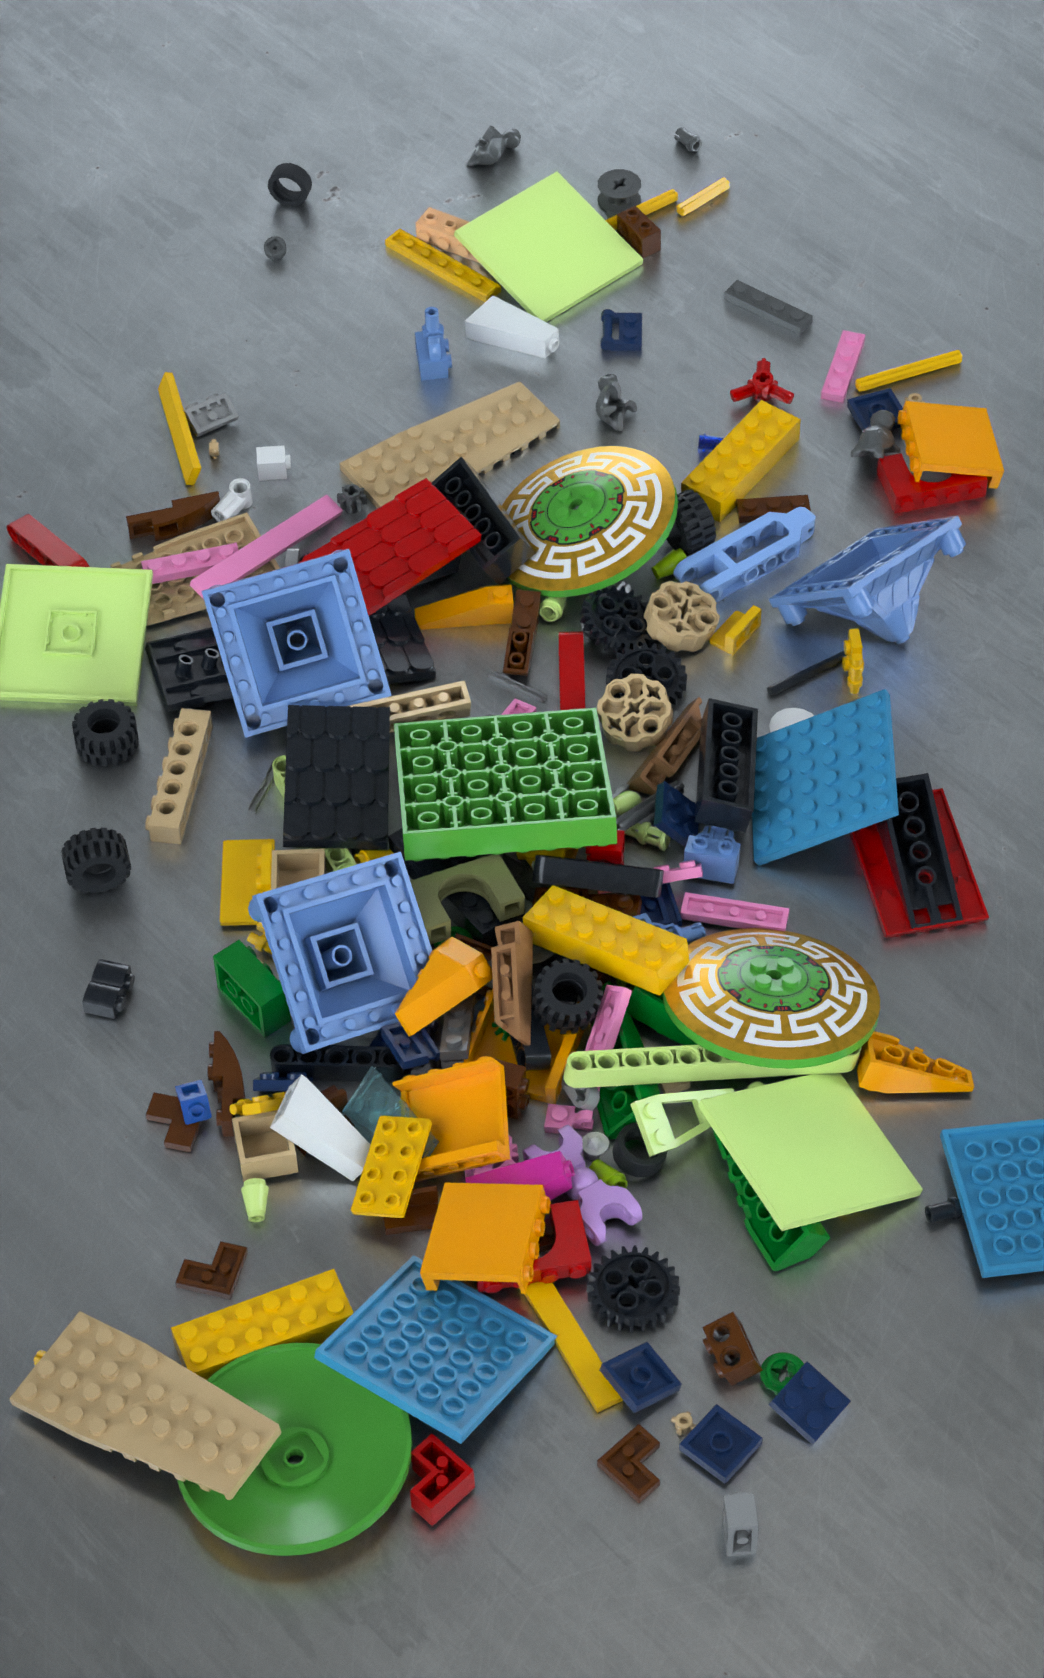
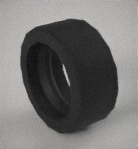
[268,163,312,206]
[612,1123,668,1177]

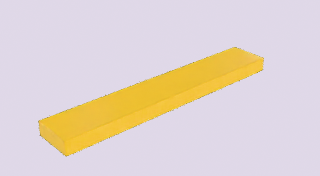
[385,228,501,302]
[158,372,201,485]
[524,1282,623,1413]

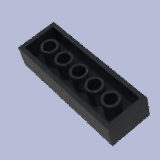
[432,456,536,585]
[695,698,758,833]
[388,828,525,947]

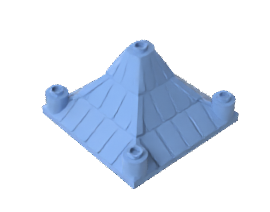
[768,516,966,644]
[202,549,392,737]
[248,852,432,1054]

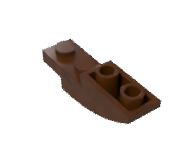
[126,491,220,542]
[503,590,541,676]
[532,887,642,917]
[207,1031,246,1137]

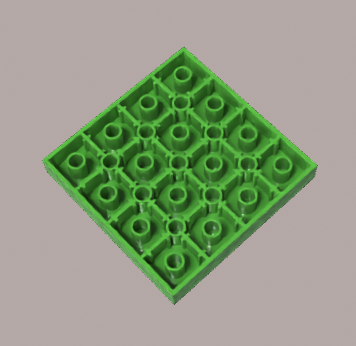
[393,708,617,861]

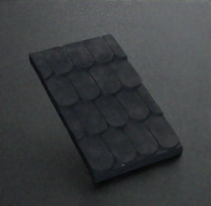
[369,592,436,684]
[145,627,233,712]
[283,705,390,849]

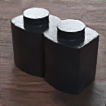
[82,959,135,1019]

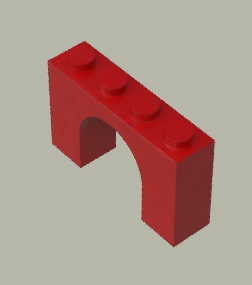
[877,453,988,514]
[476,1200,592,1293]

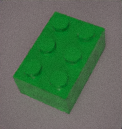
[213,940,291,1038]

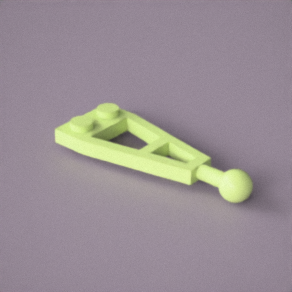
[631,1081,765,1157]

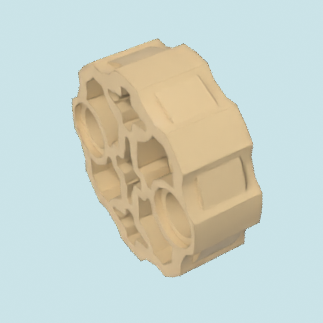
[643,581,720,652]
[597,674,673,752]

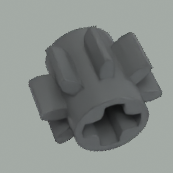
[337,484,367,514]

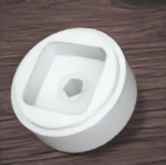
[582,1132,609,1160]

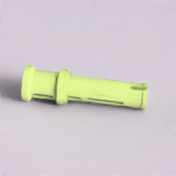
[616,816,671,851]

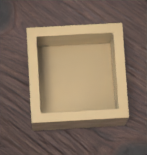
[271,849,326,890]
[232,1110,298,1183]

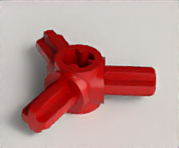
[730,358,794,404]

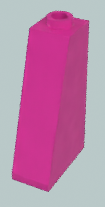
[465,1151,575,1201]

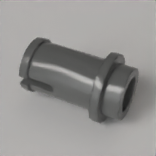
[674,127,701,152]

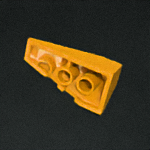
[414,584,514,630]
[395,937,493,1037]
[857,1031,974,1093]

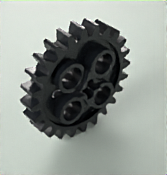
[579,585,654,655]
[606,642,687,714]
[587,1245,680,1333]

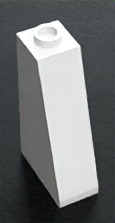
[465,296,560,358]
[270,1075,371,1181]

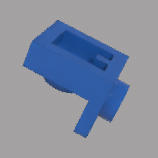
[175,1079,212,1125]

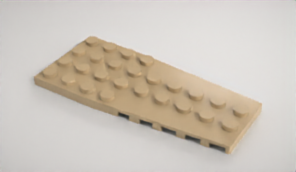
[339,382,560,509]
[110,512,280,626]
[9,1311,281,1500]

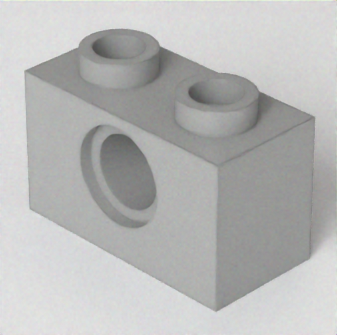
[722,1491,759,1557]

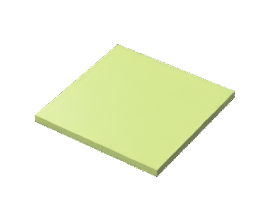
[454,171,644,322]
[0,564,153,706]
[698,1073,923,1231]

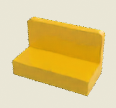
[709,605,762,656]

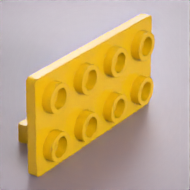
[220,839,275,926]
[351,1116,432,1218]

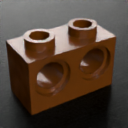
[617,206,661,259]
[495,1058,530,1120]
[702,1312,763,1386]

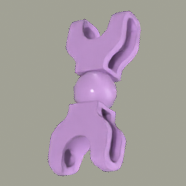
[522,1125,642,1246]

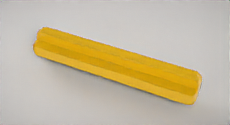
[676,177,730,216]

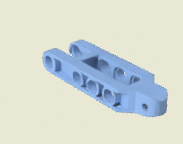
[673,507,816,603]

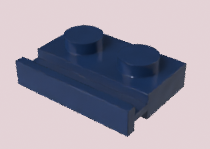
[640,882,682,927]
[381,1022,440,1070]

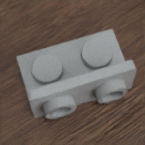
[184,392,239,437]

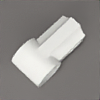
[211,478,253,522]

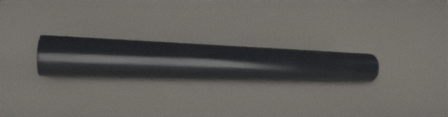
[767,651,846,696]

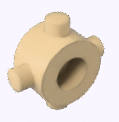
[904,393,925,403]
[209,439,220,459]
[671,1411,696,1435]

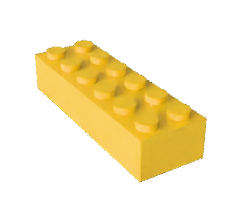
[681,400,801,522]
[522,885,689,996]
[171,1269,354,1380]

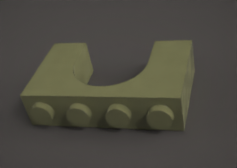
[410,854,525,944]

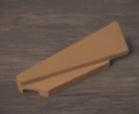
[627,697,702,795]
[491,921,533,1046]

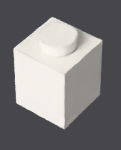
[256,445,291,481]

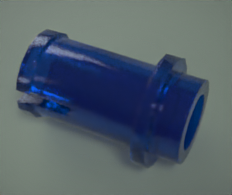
[698,433,725,452]

